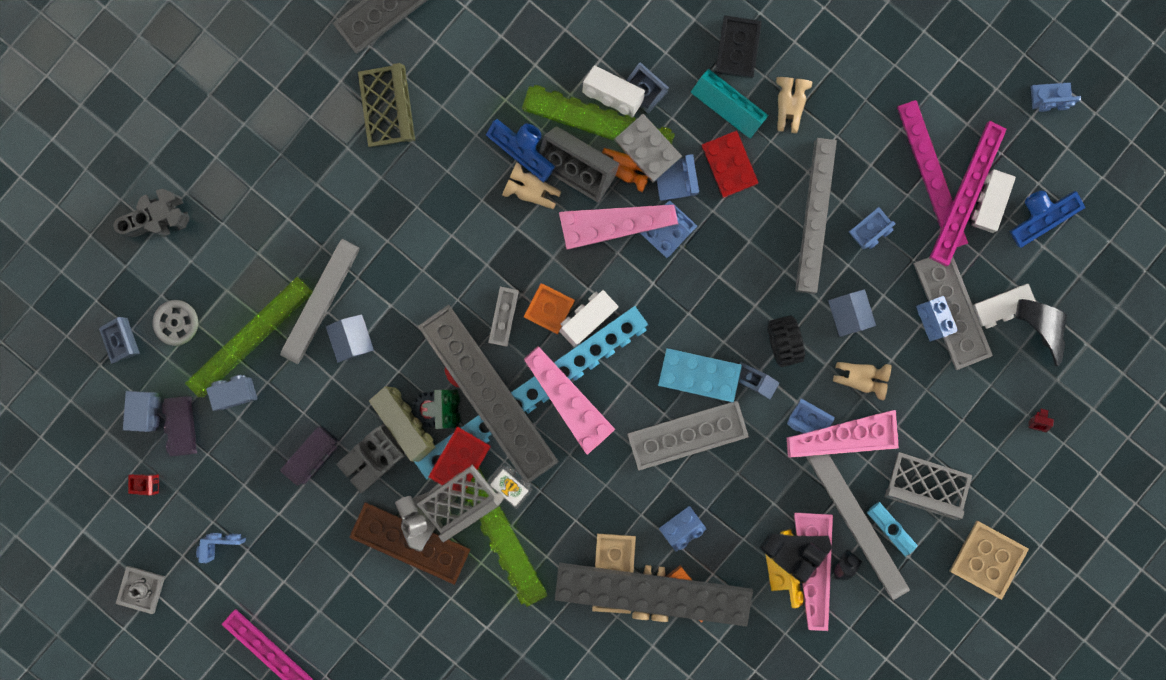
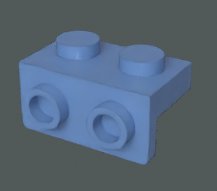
[849,207,895,249]
[916,296,958,341]
[787,399,835,433]
[659,506,706,551]

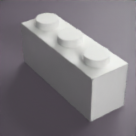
[582,65,645,118]
[971,170,1016,233]
[973,284,1036,329]
[559,290,619,348]

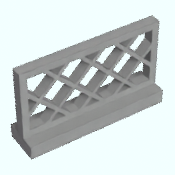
[884,452,972,520]
[417,465,504,542]

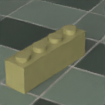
[369,386,436,462]

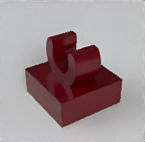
[1028,409,1054,432]

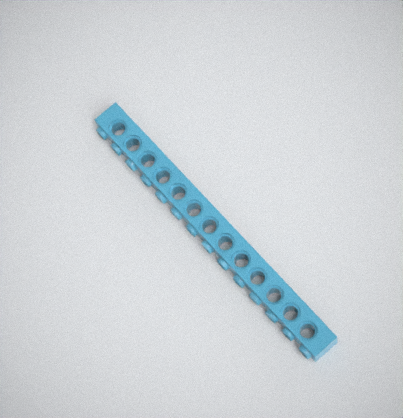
[415,306,648,479]

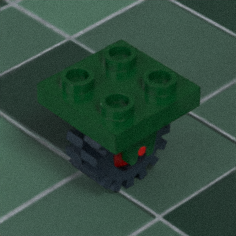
[412,389,460,429]

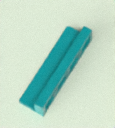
[691,69,769,138]

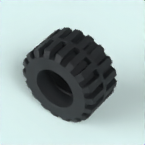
[768,315,805,367]

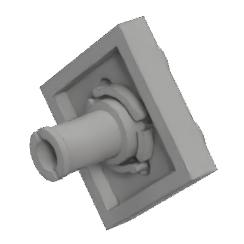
[116,566,165,614]

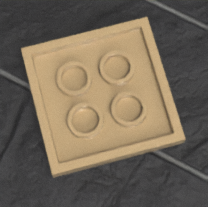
[950,521,1029,600]

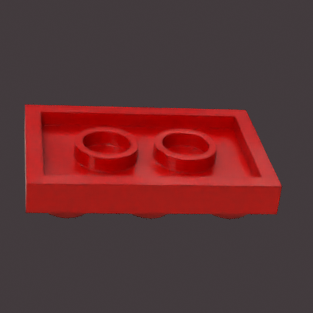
[701,131,758,198]
[428,426,491,492]

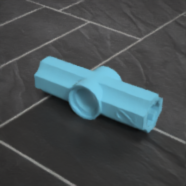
[866,502,918,557]

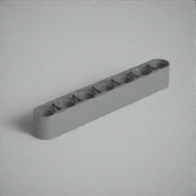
[280,239,360,364]

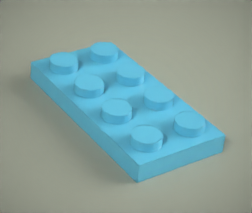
[658,348,742,403]

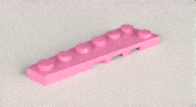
[559,205,678,249]
[524,346,615,455]
[787,410,899,457]
[794,513,833,631]

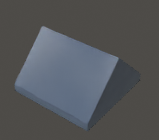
[626,63,669,114]
[828,289,876,337]
[326,314,374,363]
[99,317,140,364]

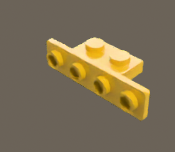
[766,529,804,608]

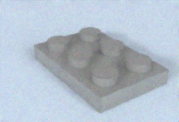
[614,114,682,182]

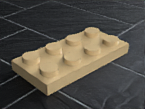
[592,533,636,614]

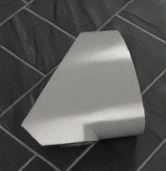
[395,483,457,552]

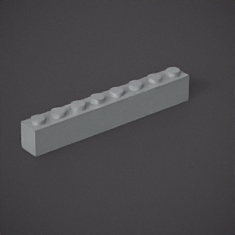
[795,138,837,294]

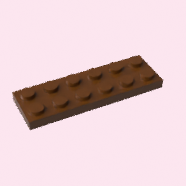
[349,502,471,585]

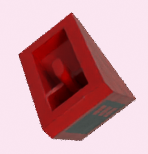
[128,474,159,495]

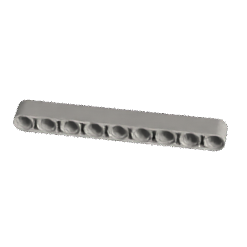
[806,454,910,601]

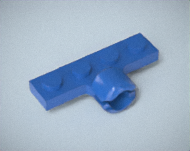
[486,119,555,183]
[1009,191,1086,248]

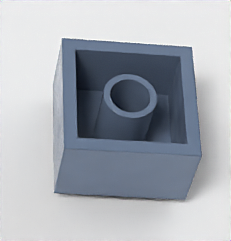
[206,375,258,411]
[123,391,161,432]

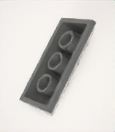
[539,126,619,203]

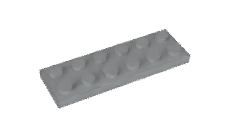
[913,257,993,370]
[627,400,749,471]

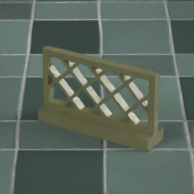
[358,63,415,147]

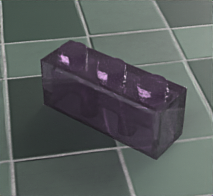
[162,396,197,457]
[280,426,338,486]

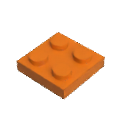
[524,283,575,335]

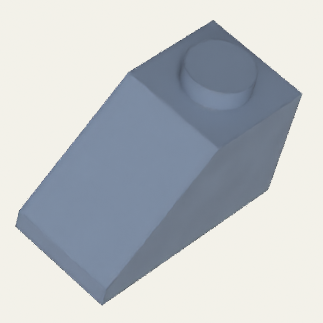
[738,362,779,399]

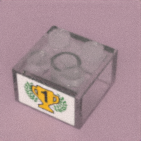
[488,465,533,509]

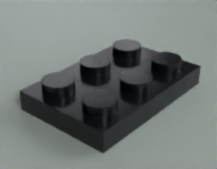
[715,15,762,79]

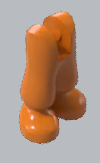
[602,148,649,192]

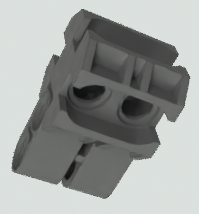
[113,188,190,238]
[336,423,406,494]

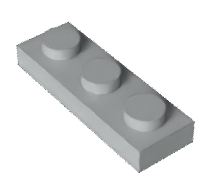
[488,287,519,347]

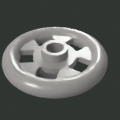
[152,300,198,346]

